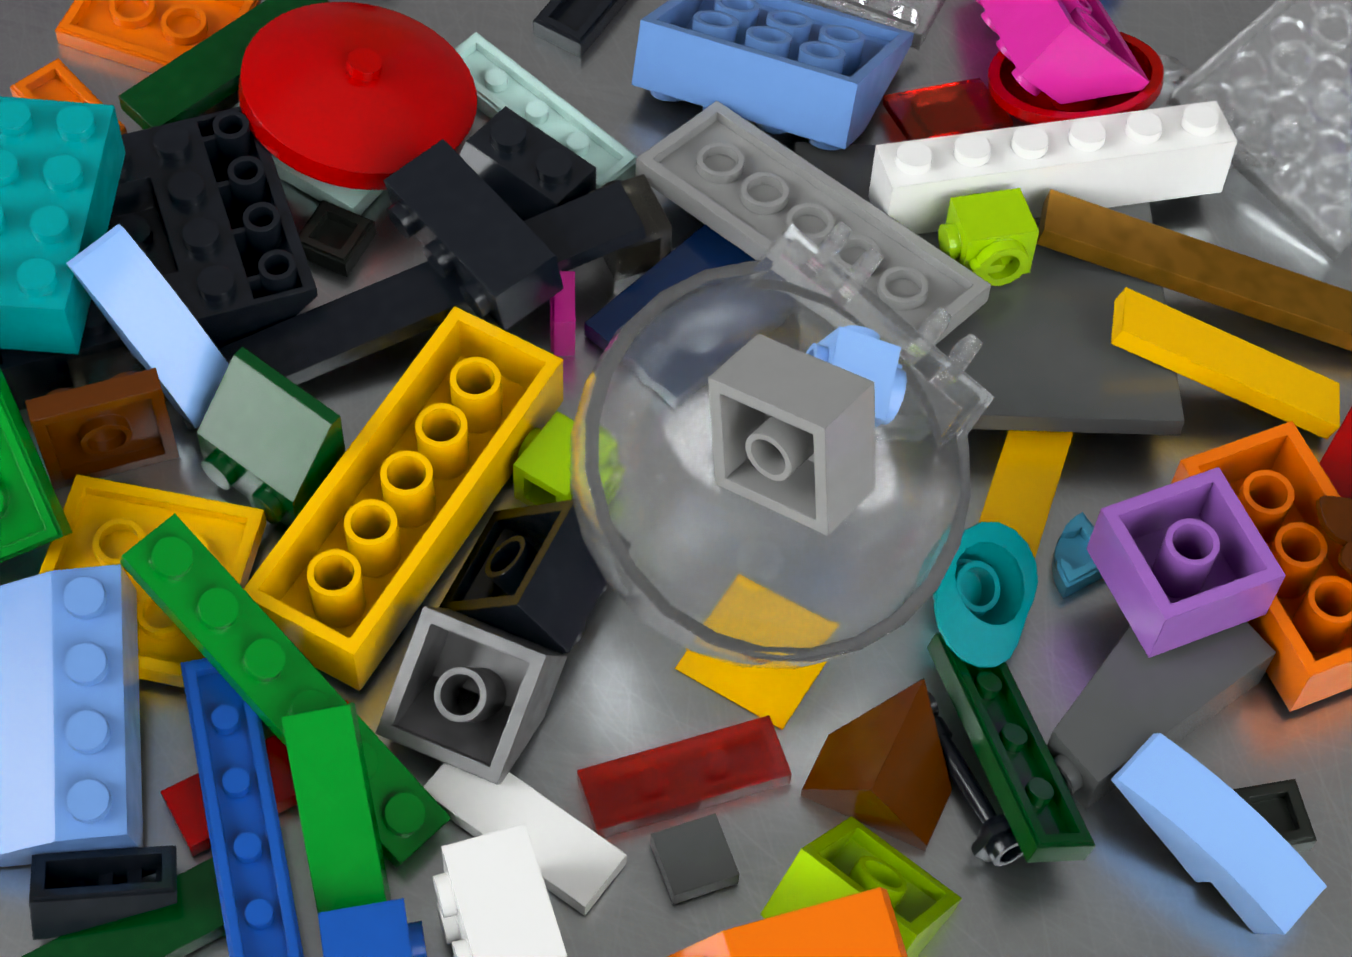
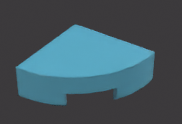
[1052,512,1103,598]

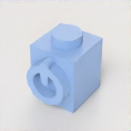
[806,325,907,428]

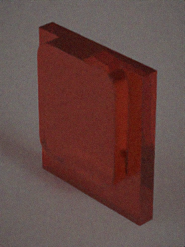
[883,77,1013,141]

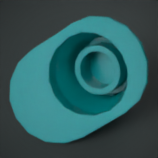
[931,522,1038,668]

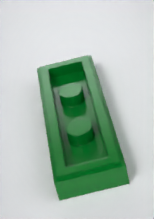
[281,702,391,913]

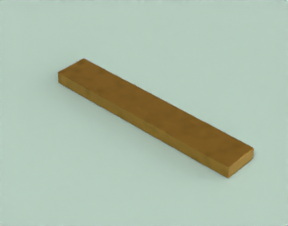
[1037,189,1352,351]

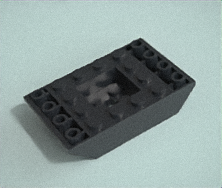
[0,106,318,410]

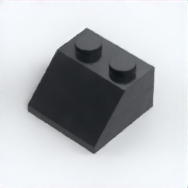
[459,106,596,221]
[439,499,625,654]

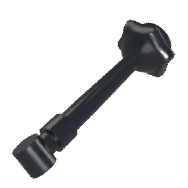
[928,691,1023,867]

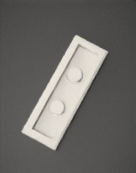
[423,763,627,916]

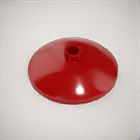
[988,32,1164,125]

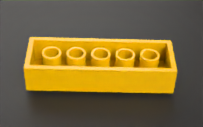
[243,306,563,691]

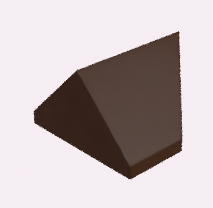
[800,678,952,851]

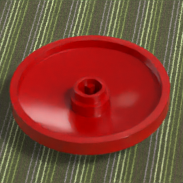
[238,2,477,190]

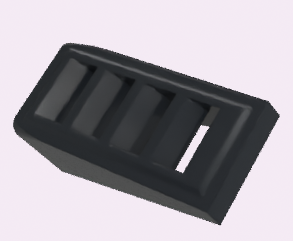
[29,845,177,940]

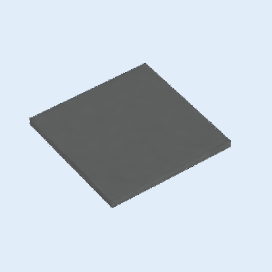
[794,142,1185,435]

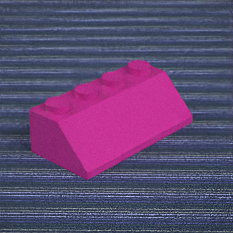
[976,0,1150,104]

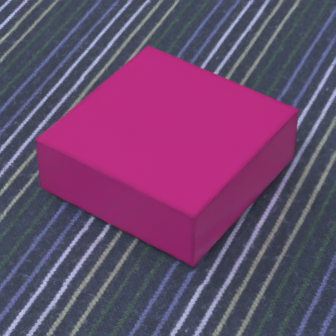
[550,271,576,356]

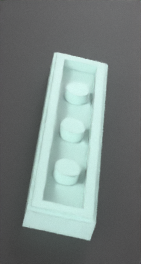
[454,32,637,190]

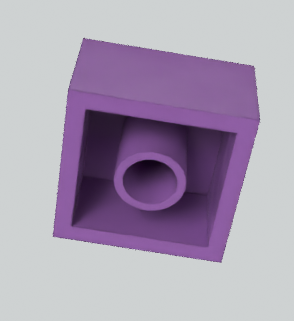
[1086,467,1286,658]

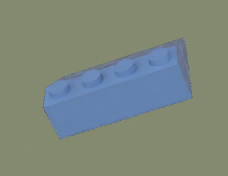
[631,0,914,150]
[0,564,144,867]

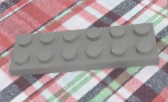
[635,101,991,367]

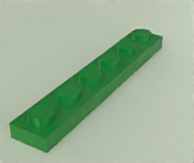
[120,513,451,869]

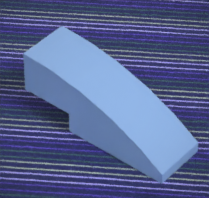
[66,224,229,429]
[1111,733,1327,935]

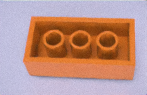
[1171,421,1352,712]

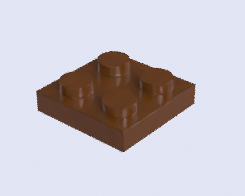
[25,368,179,490]

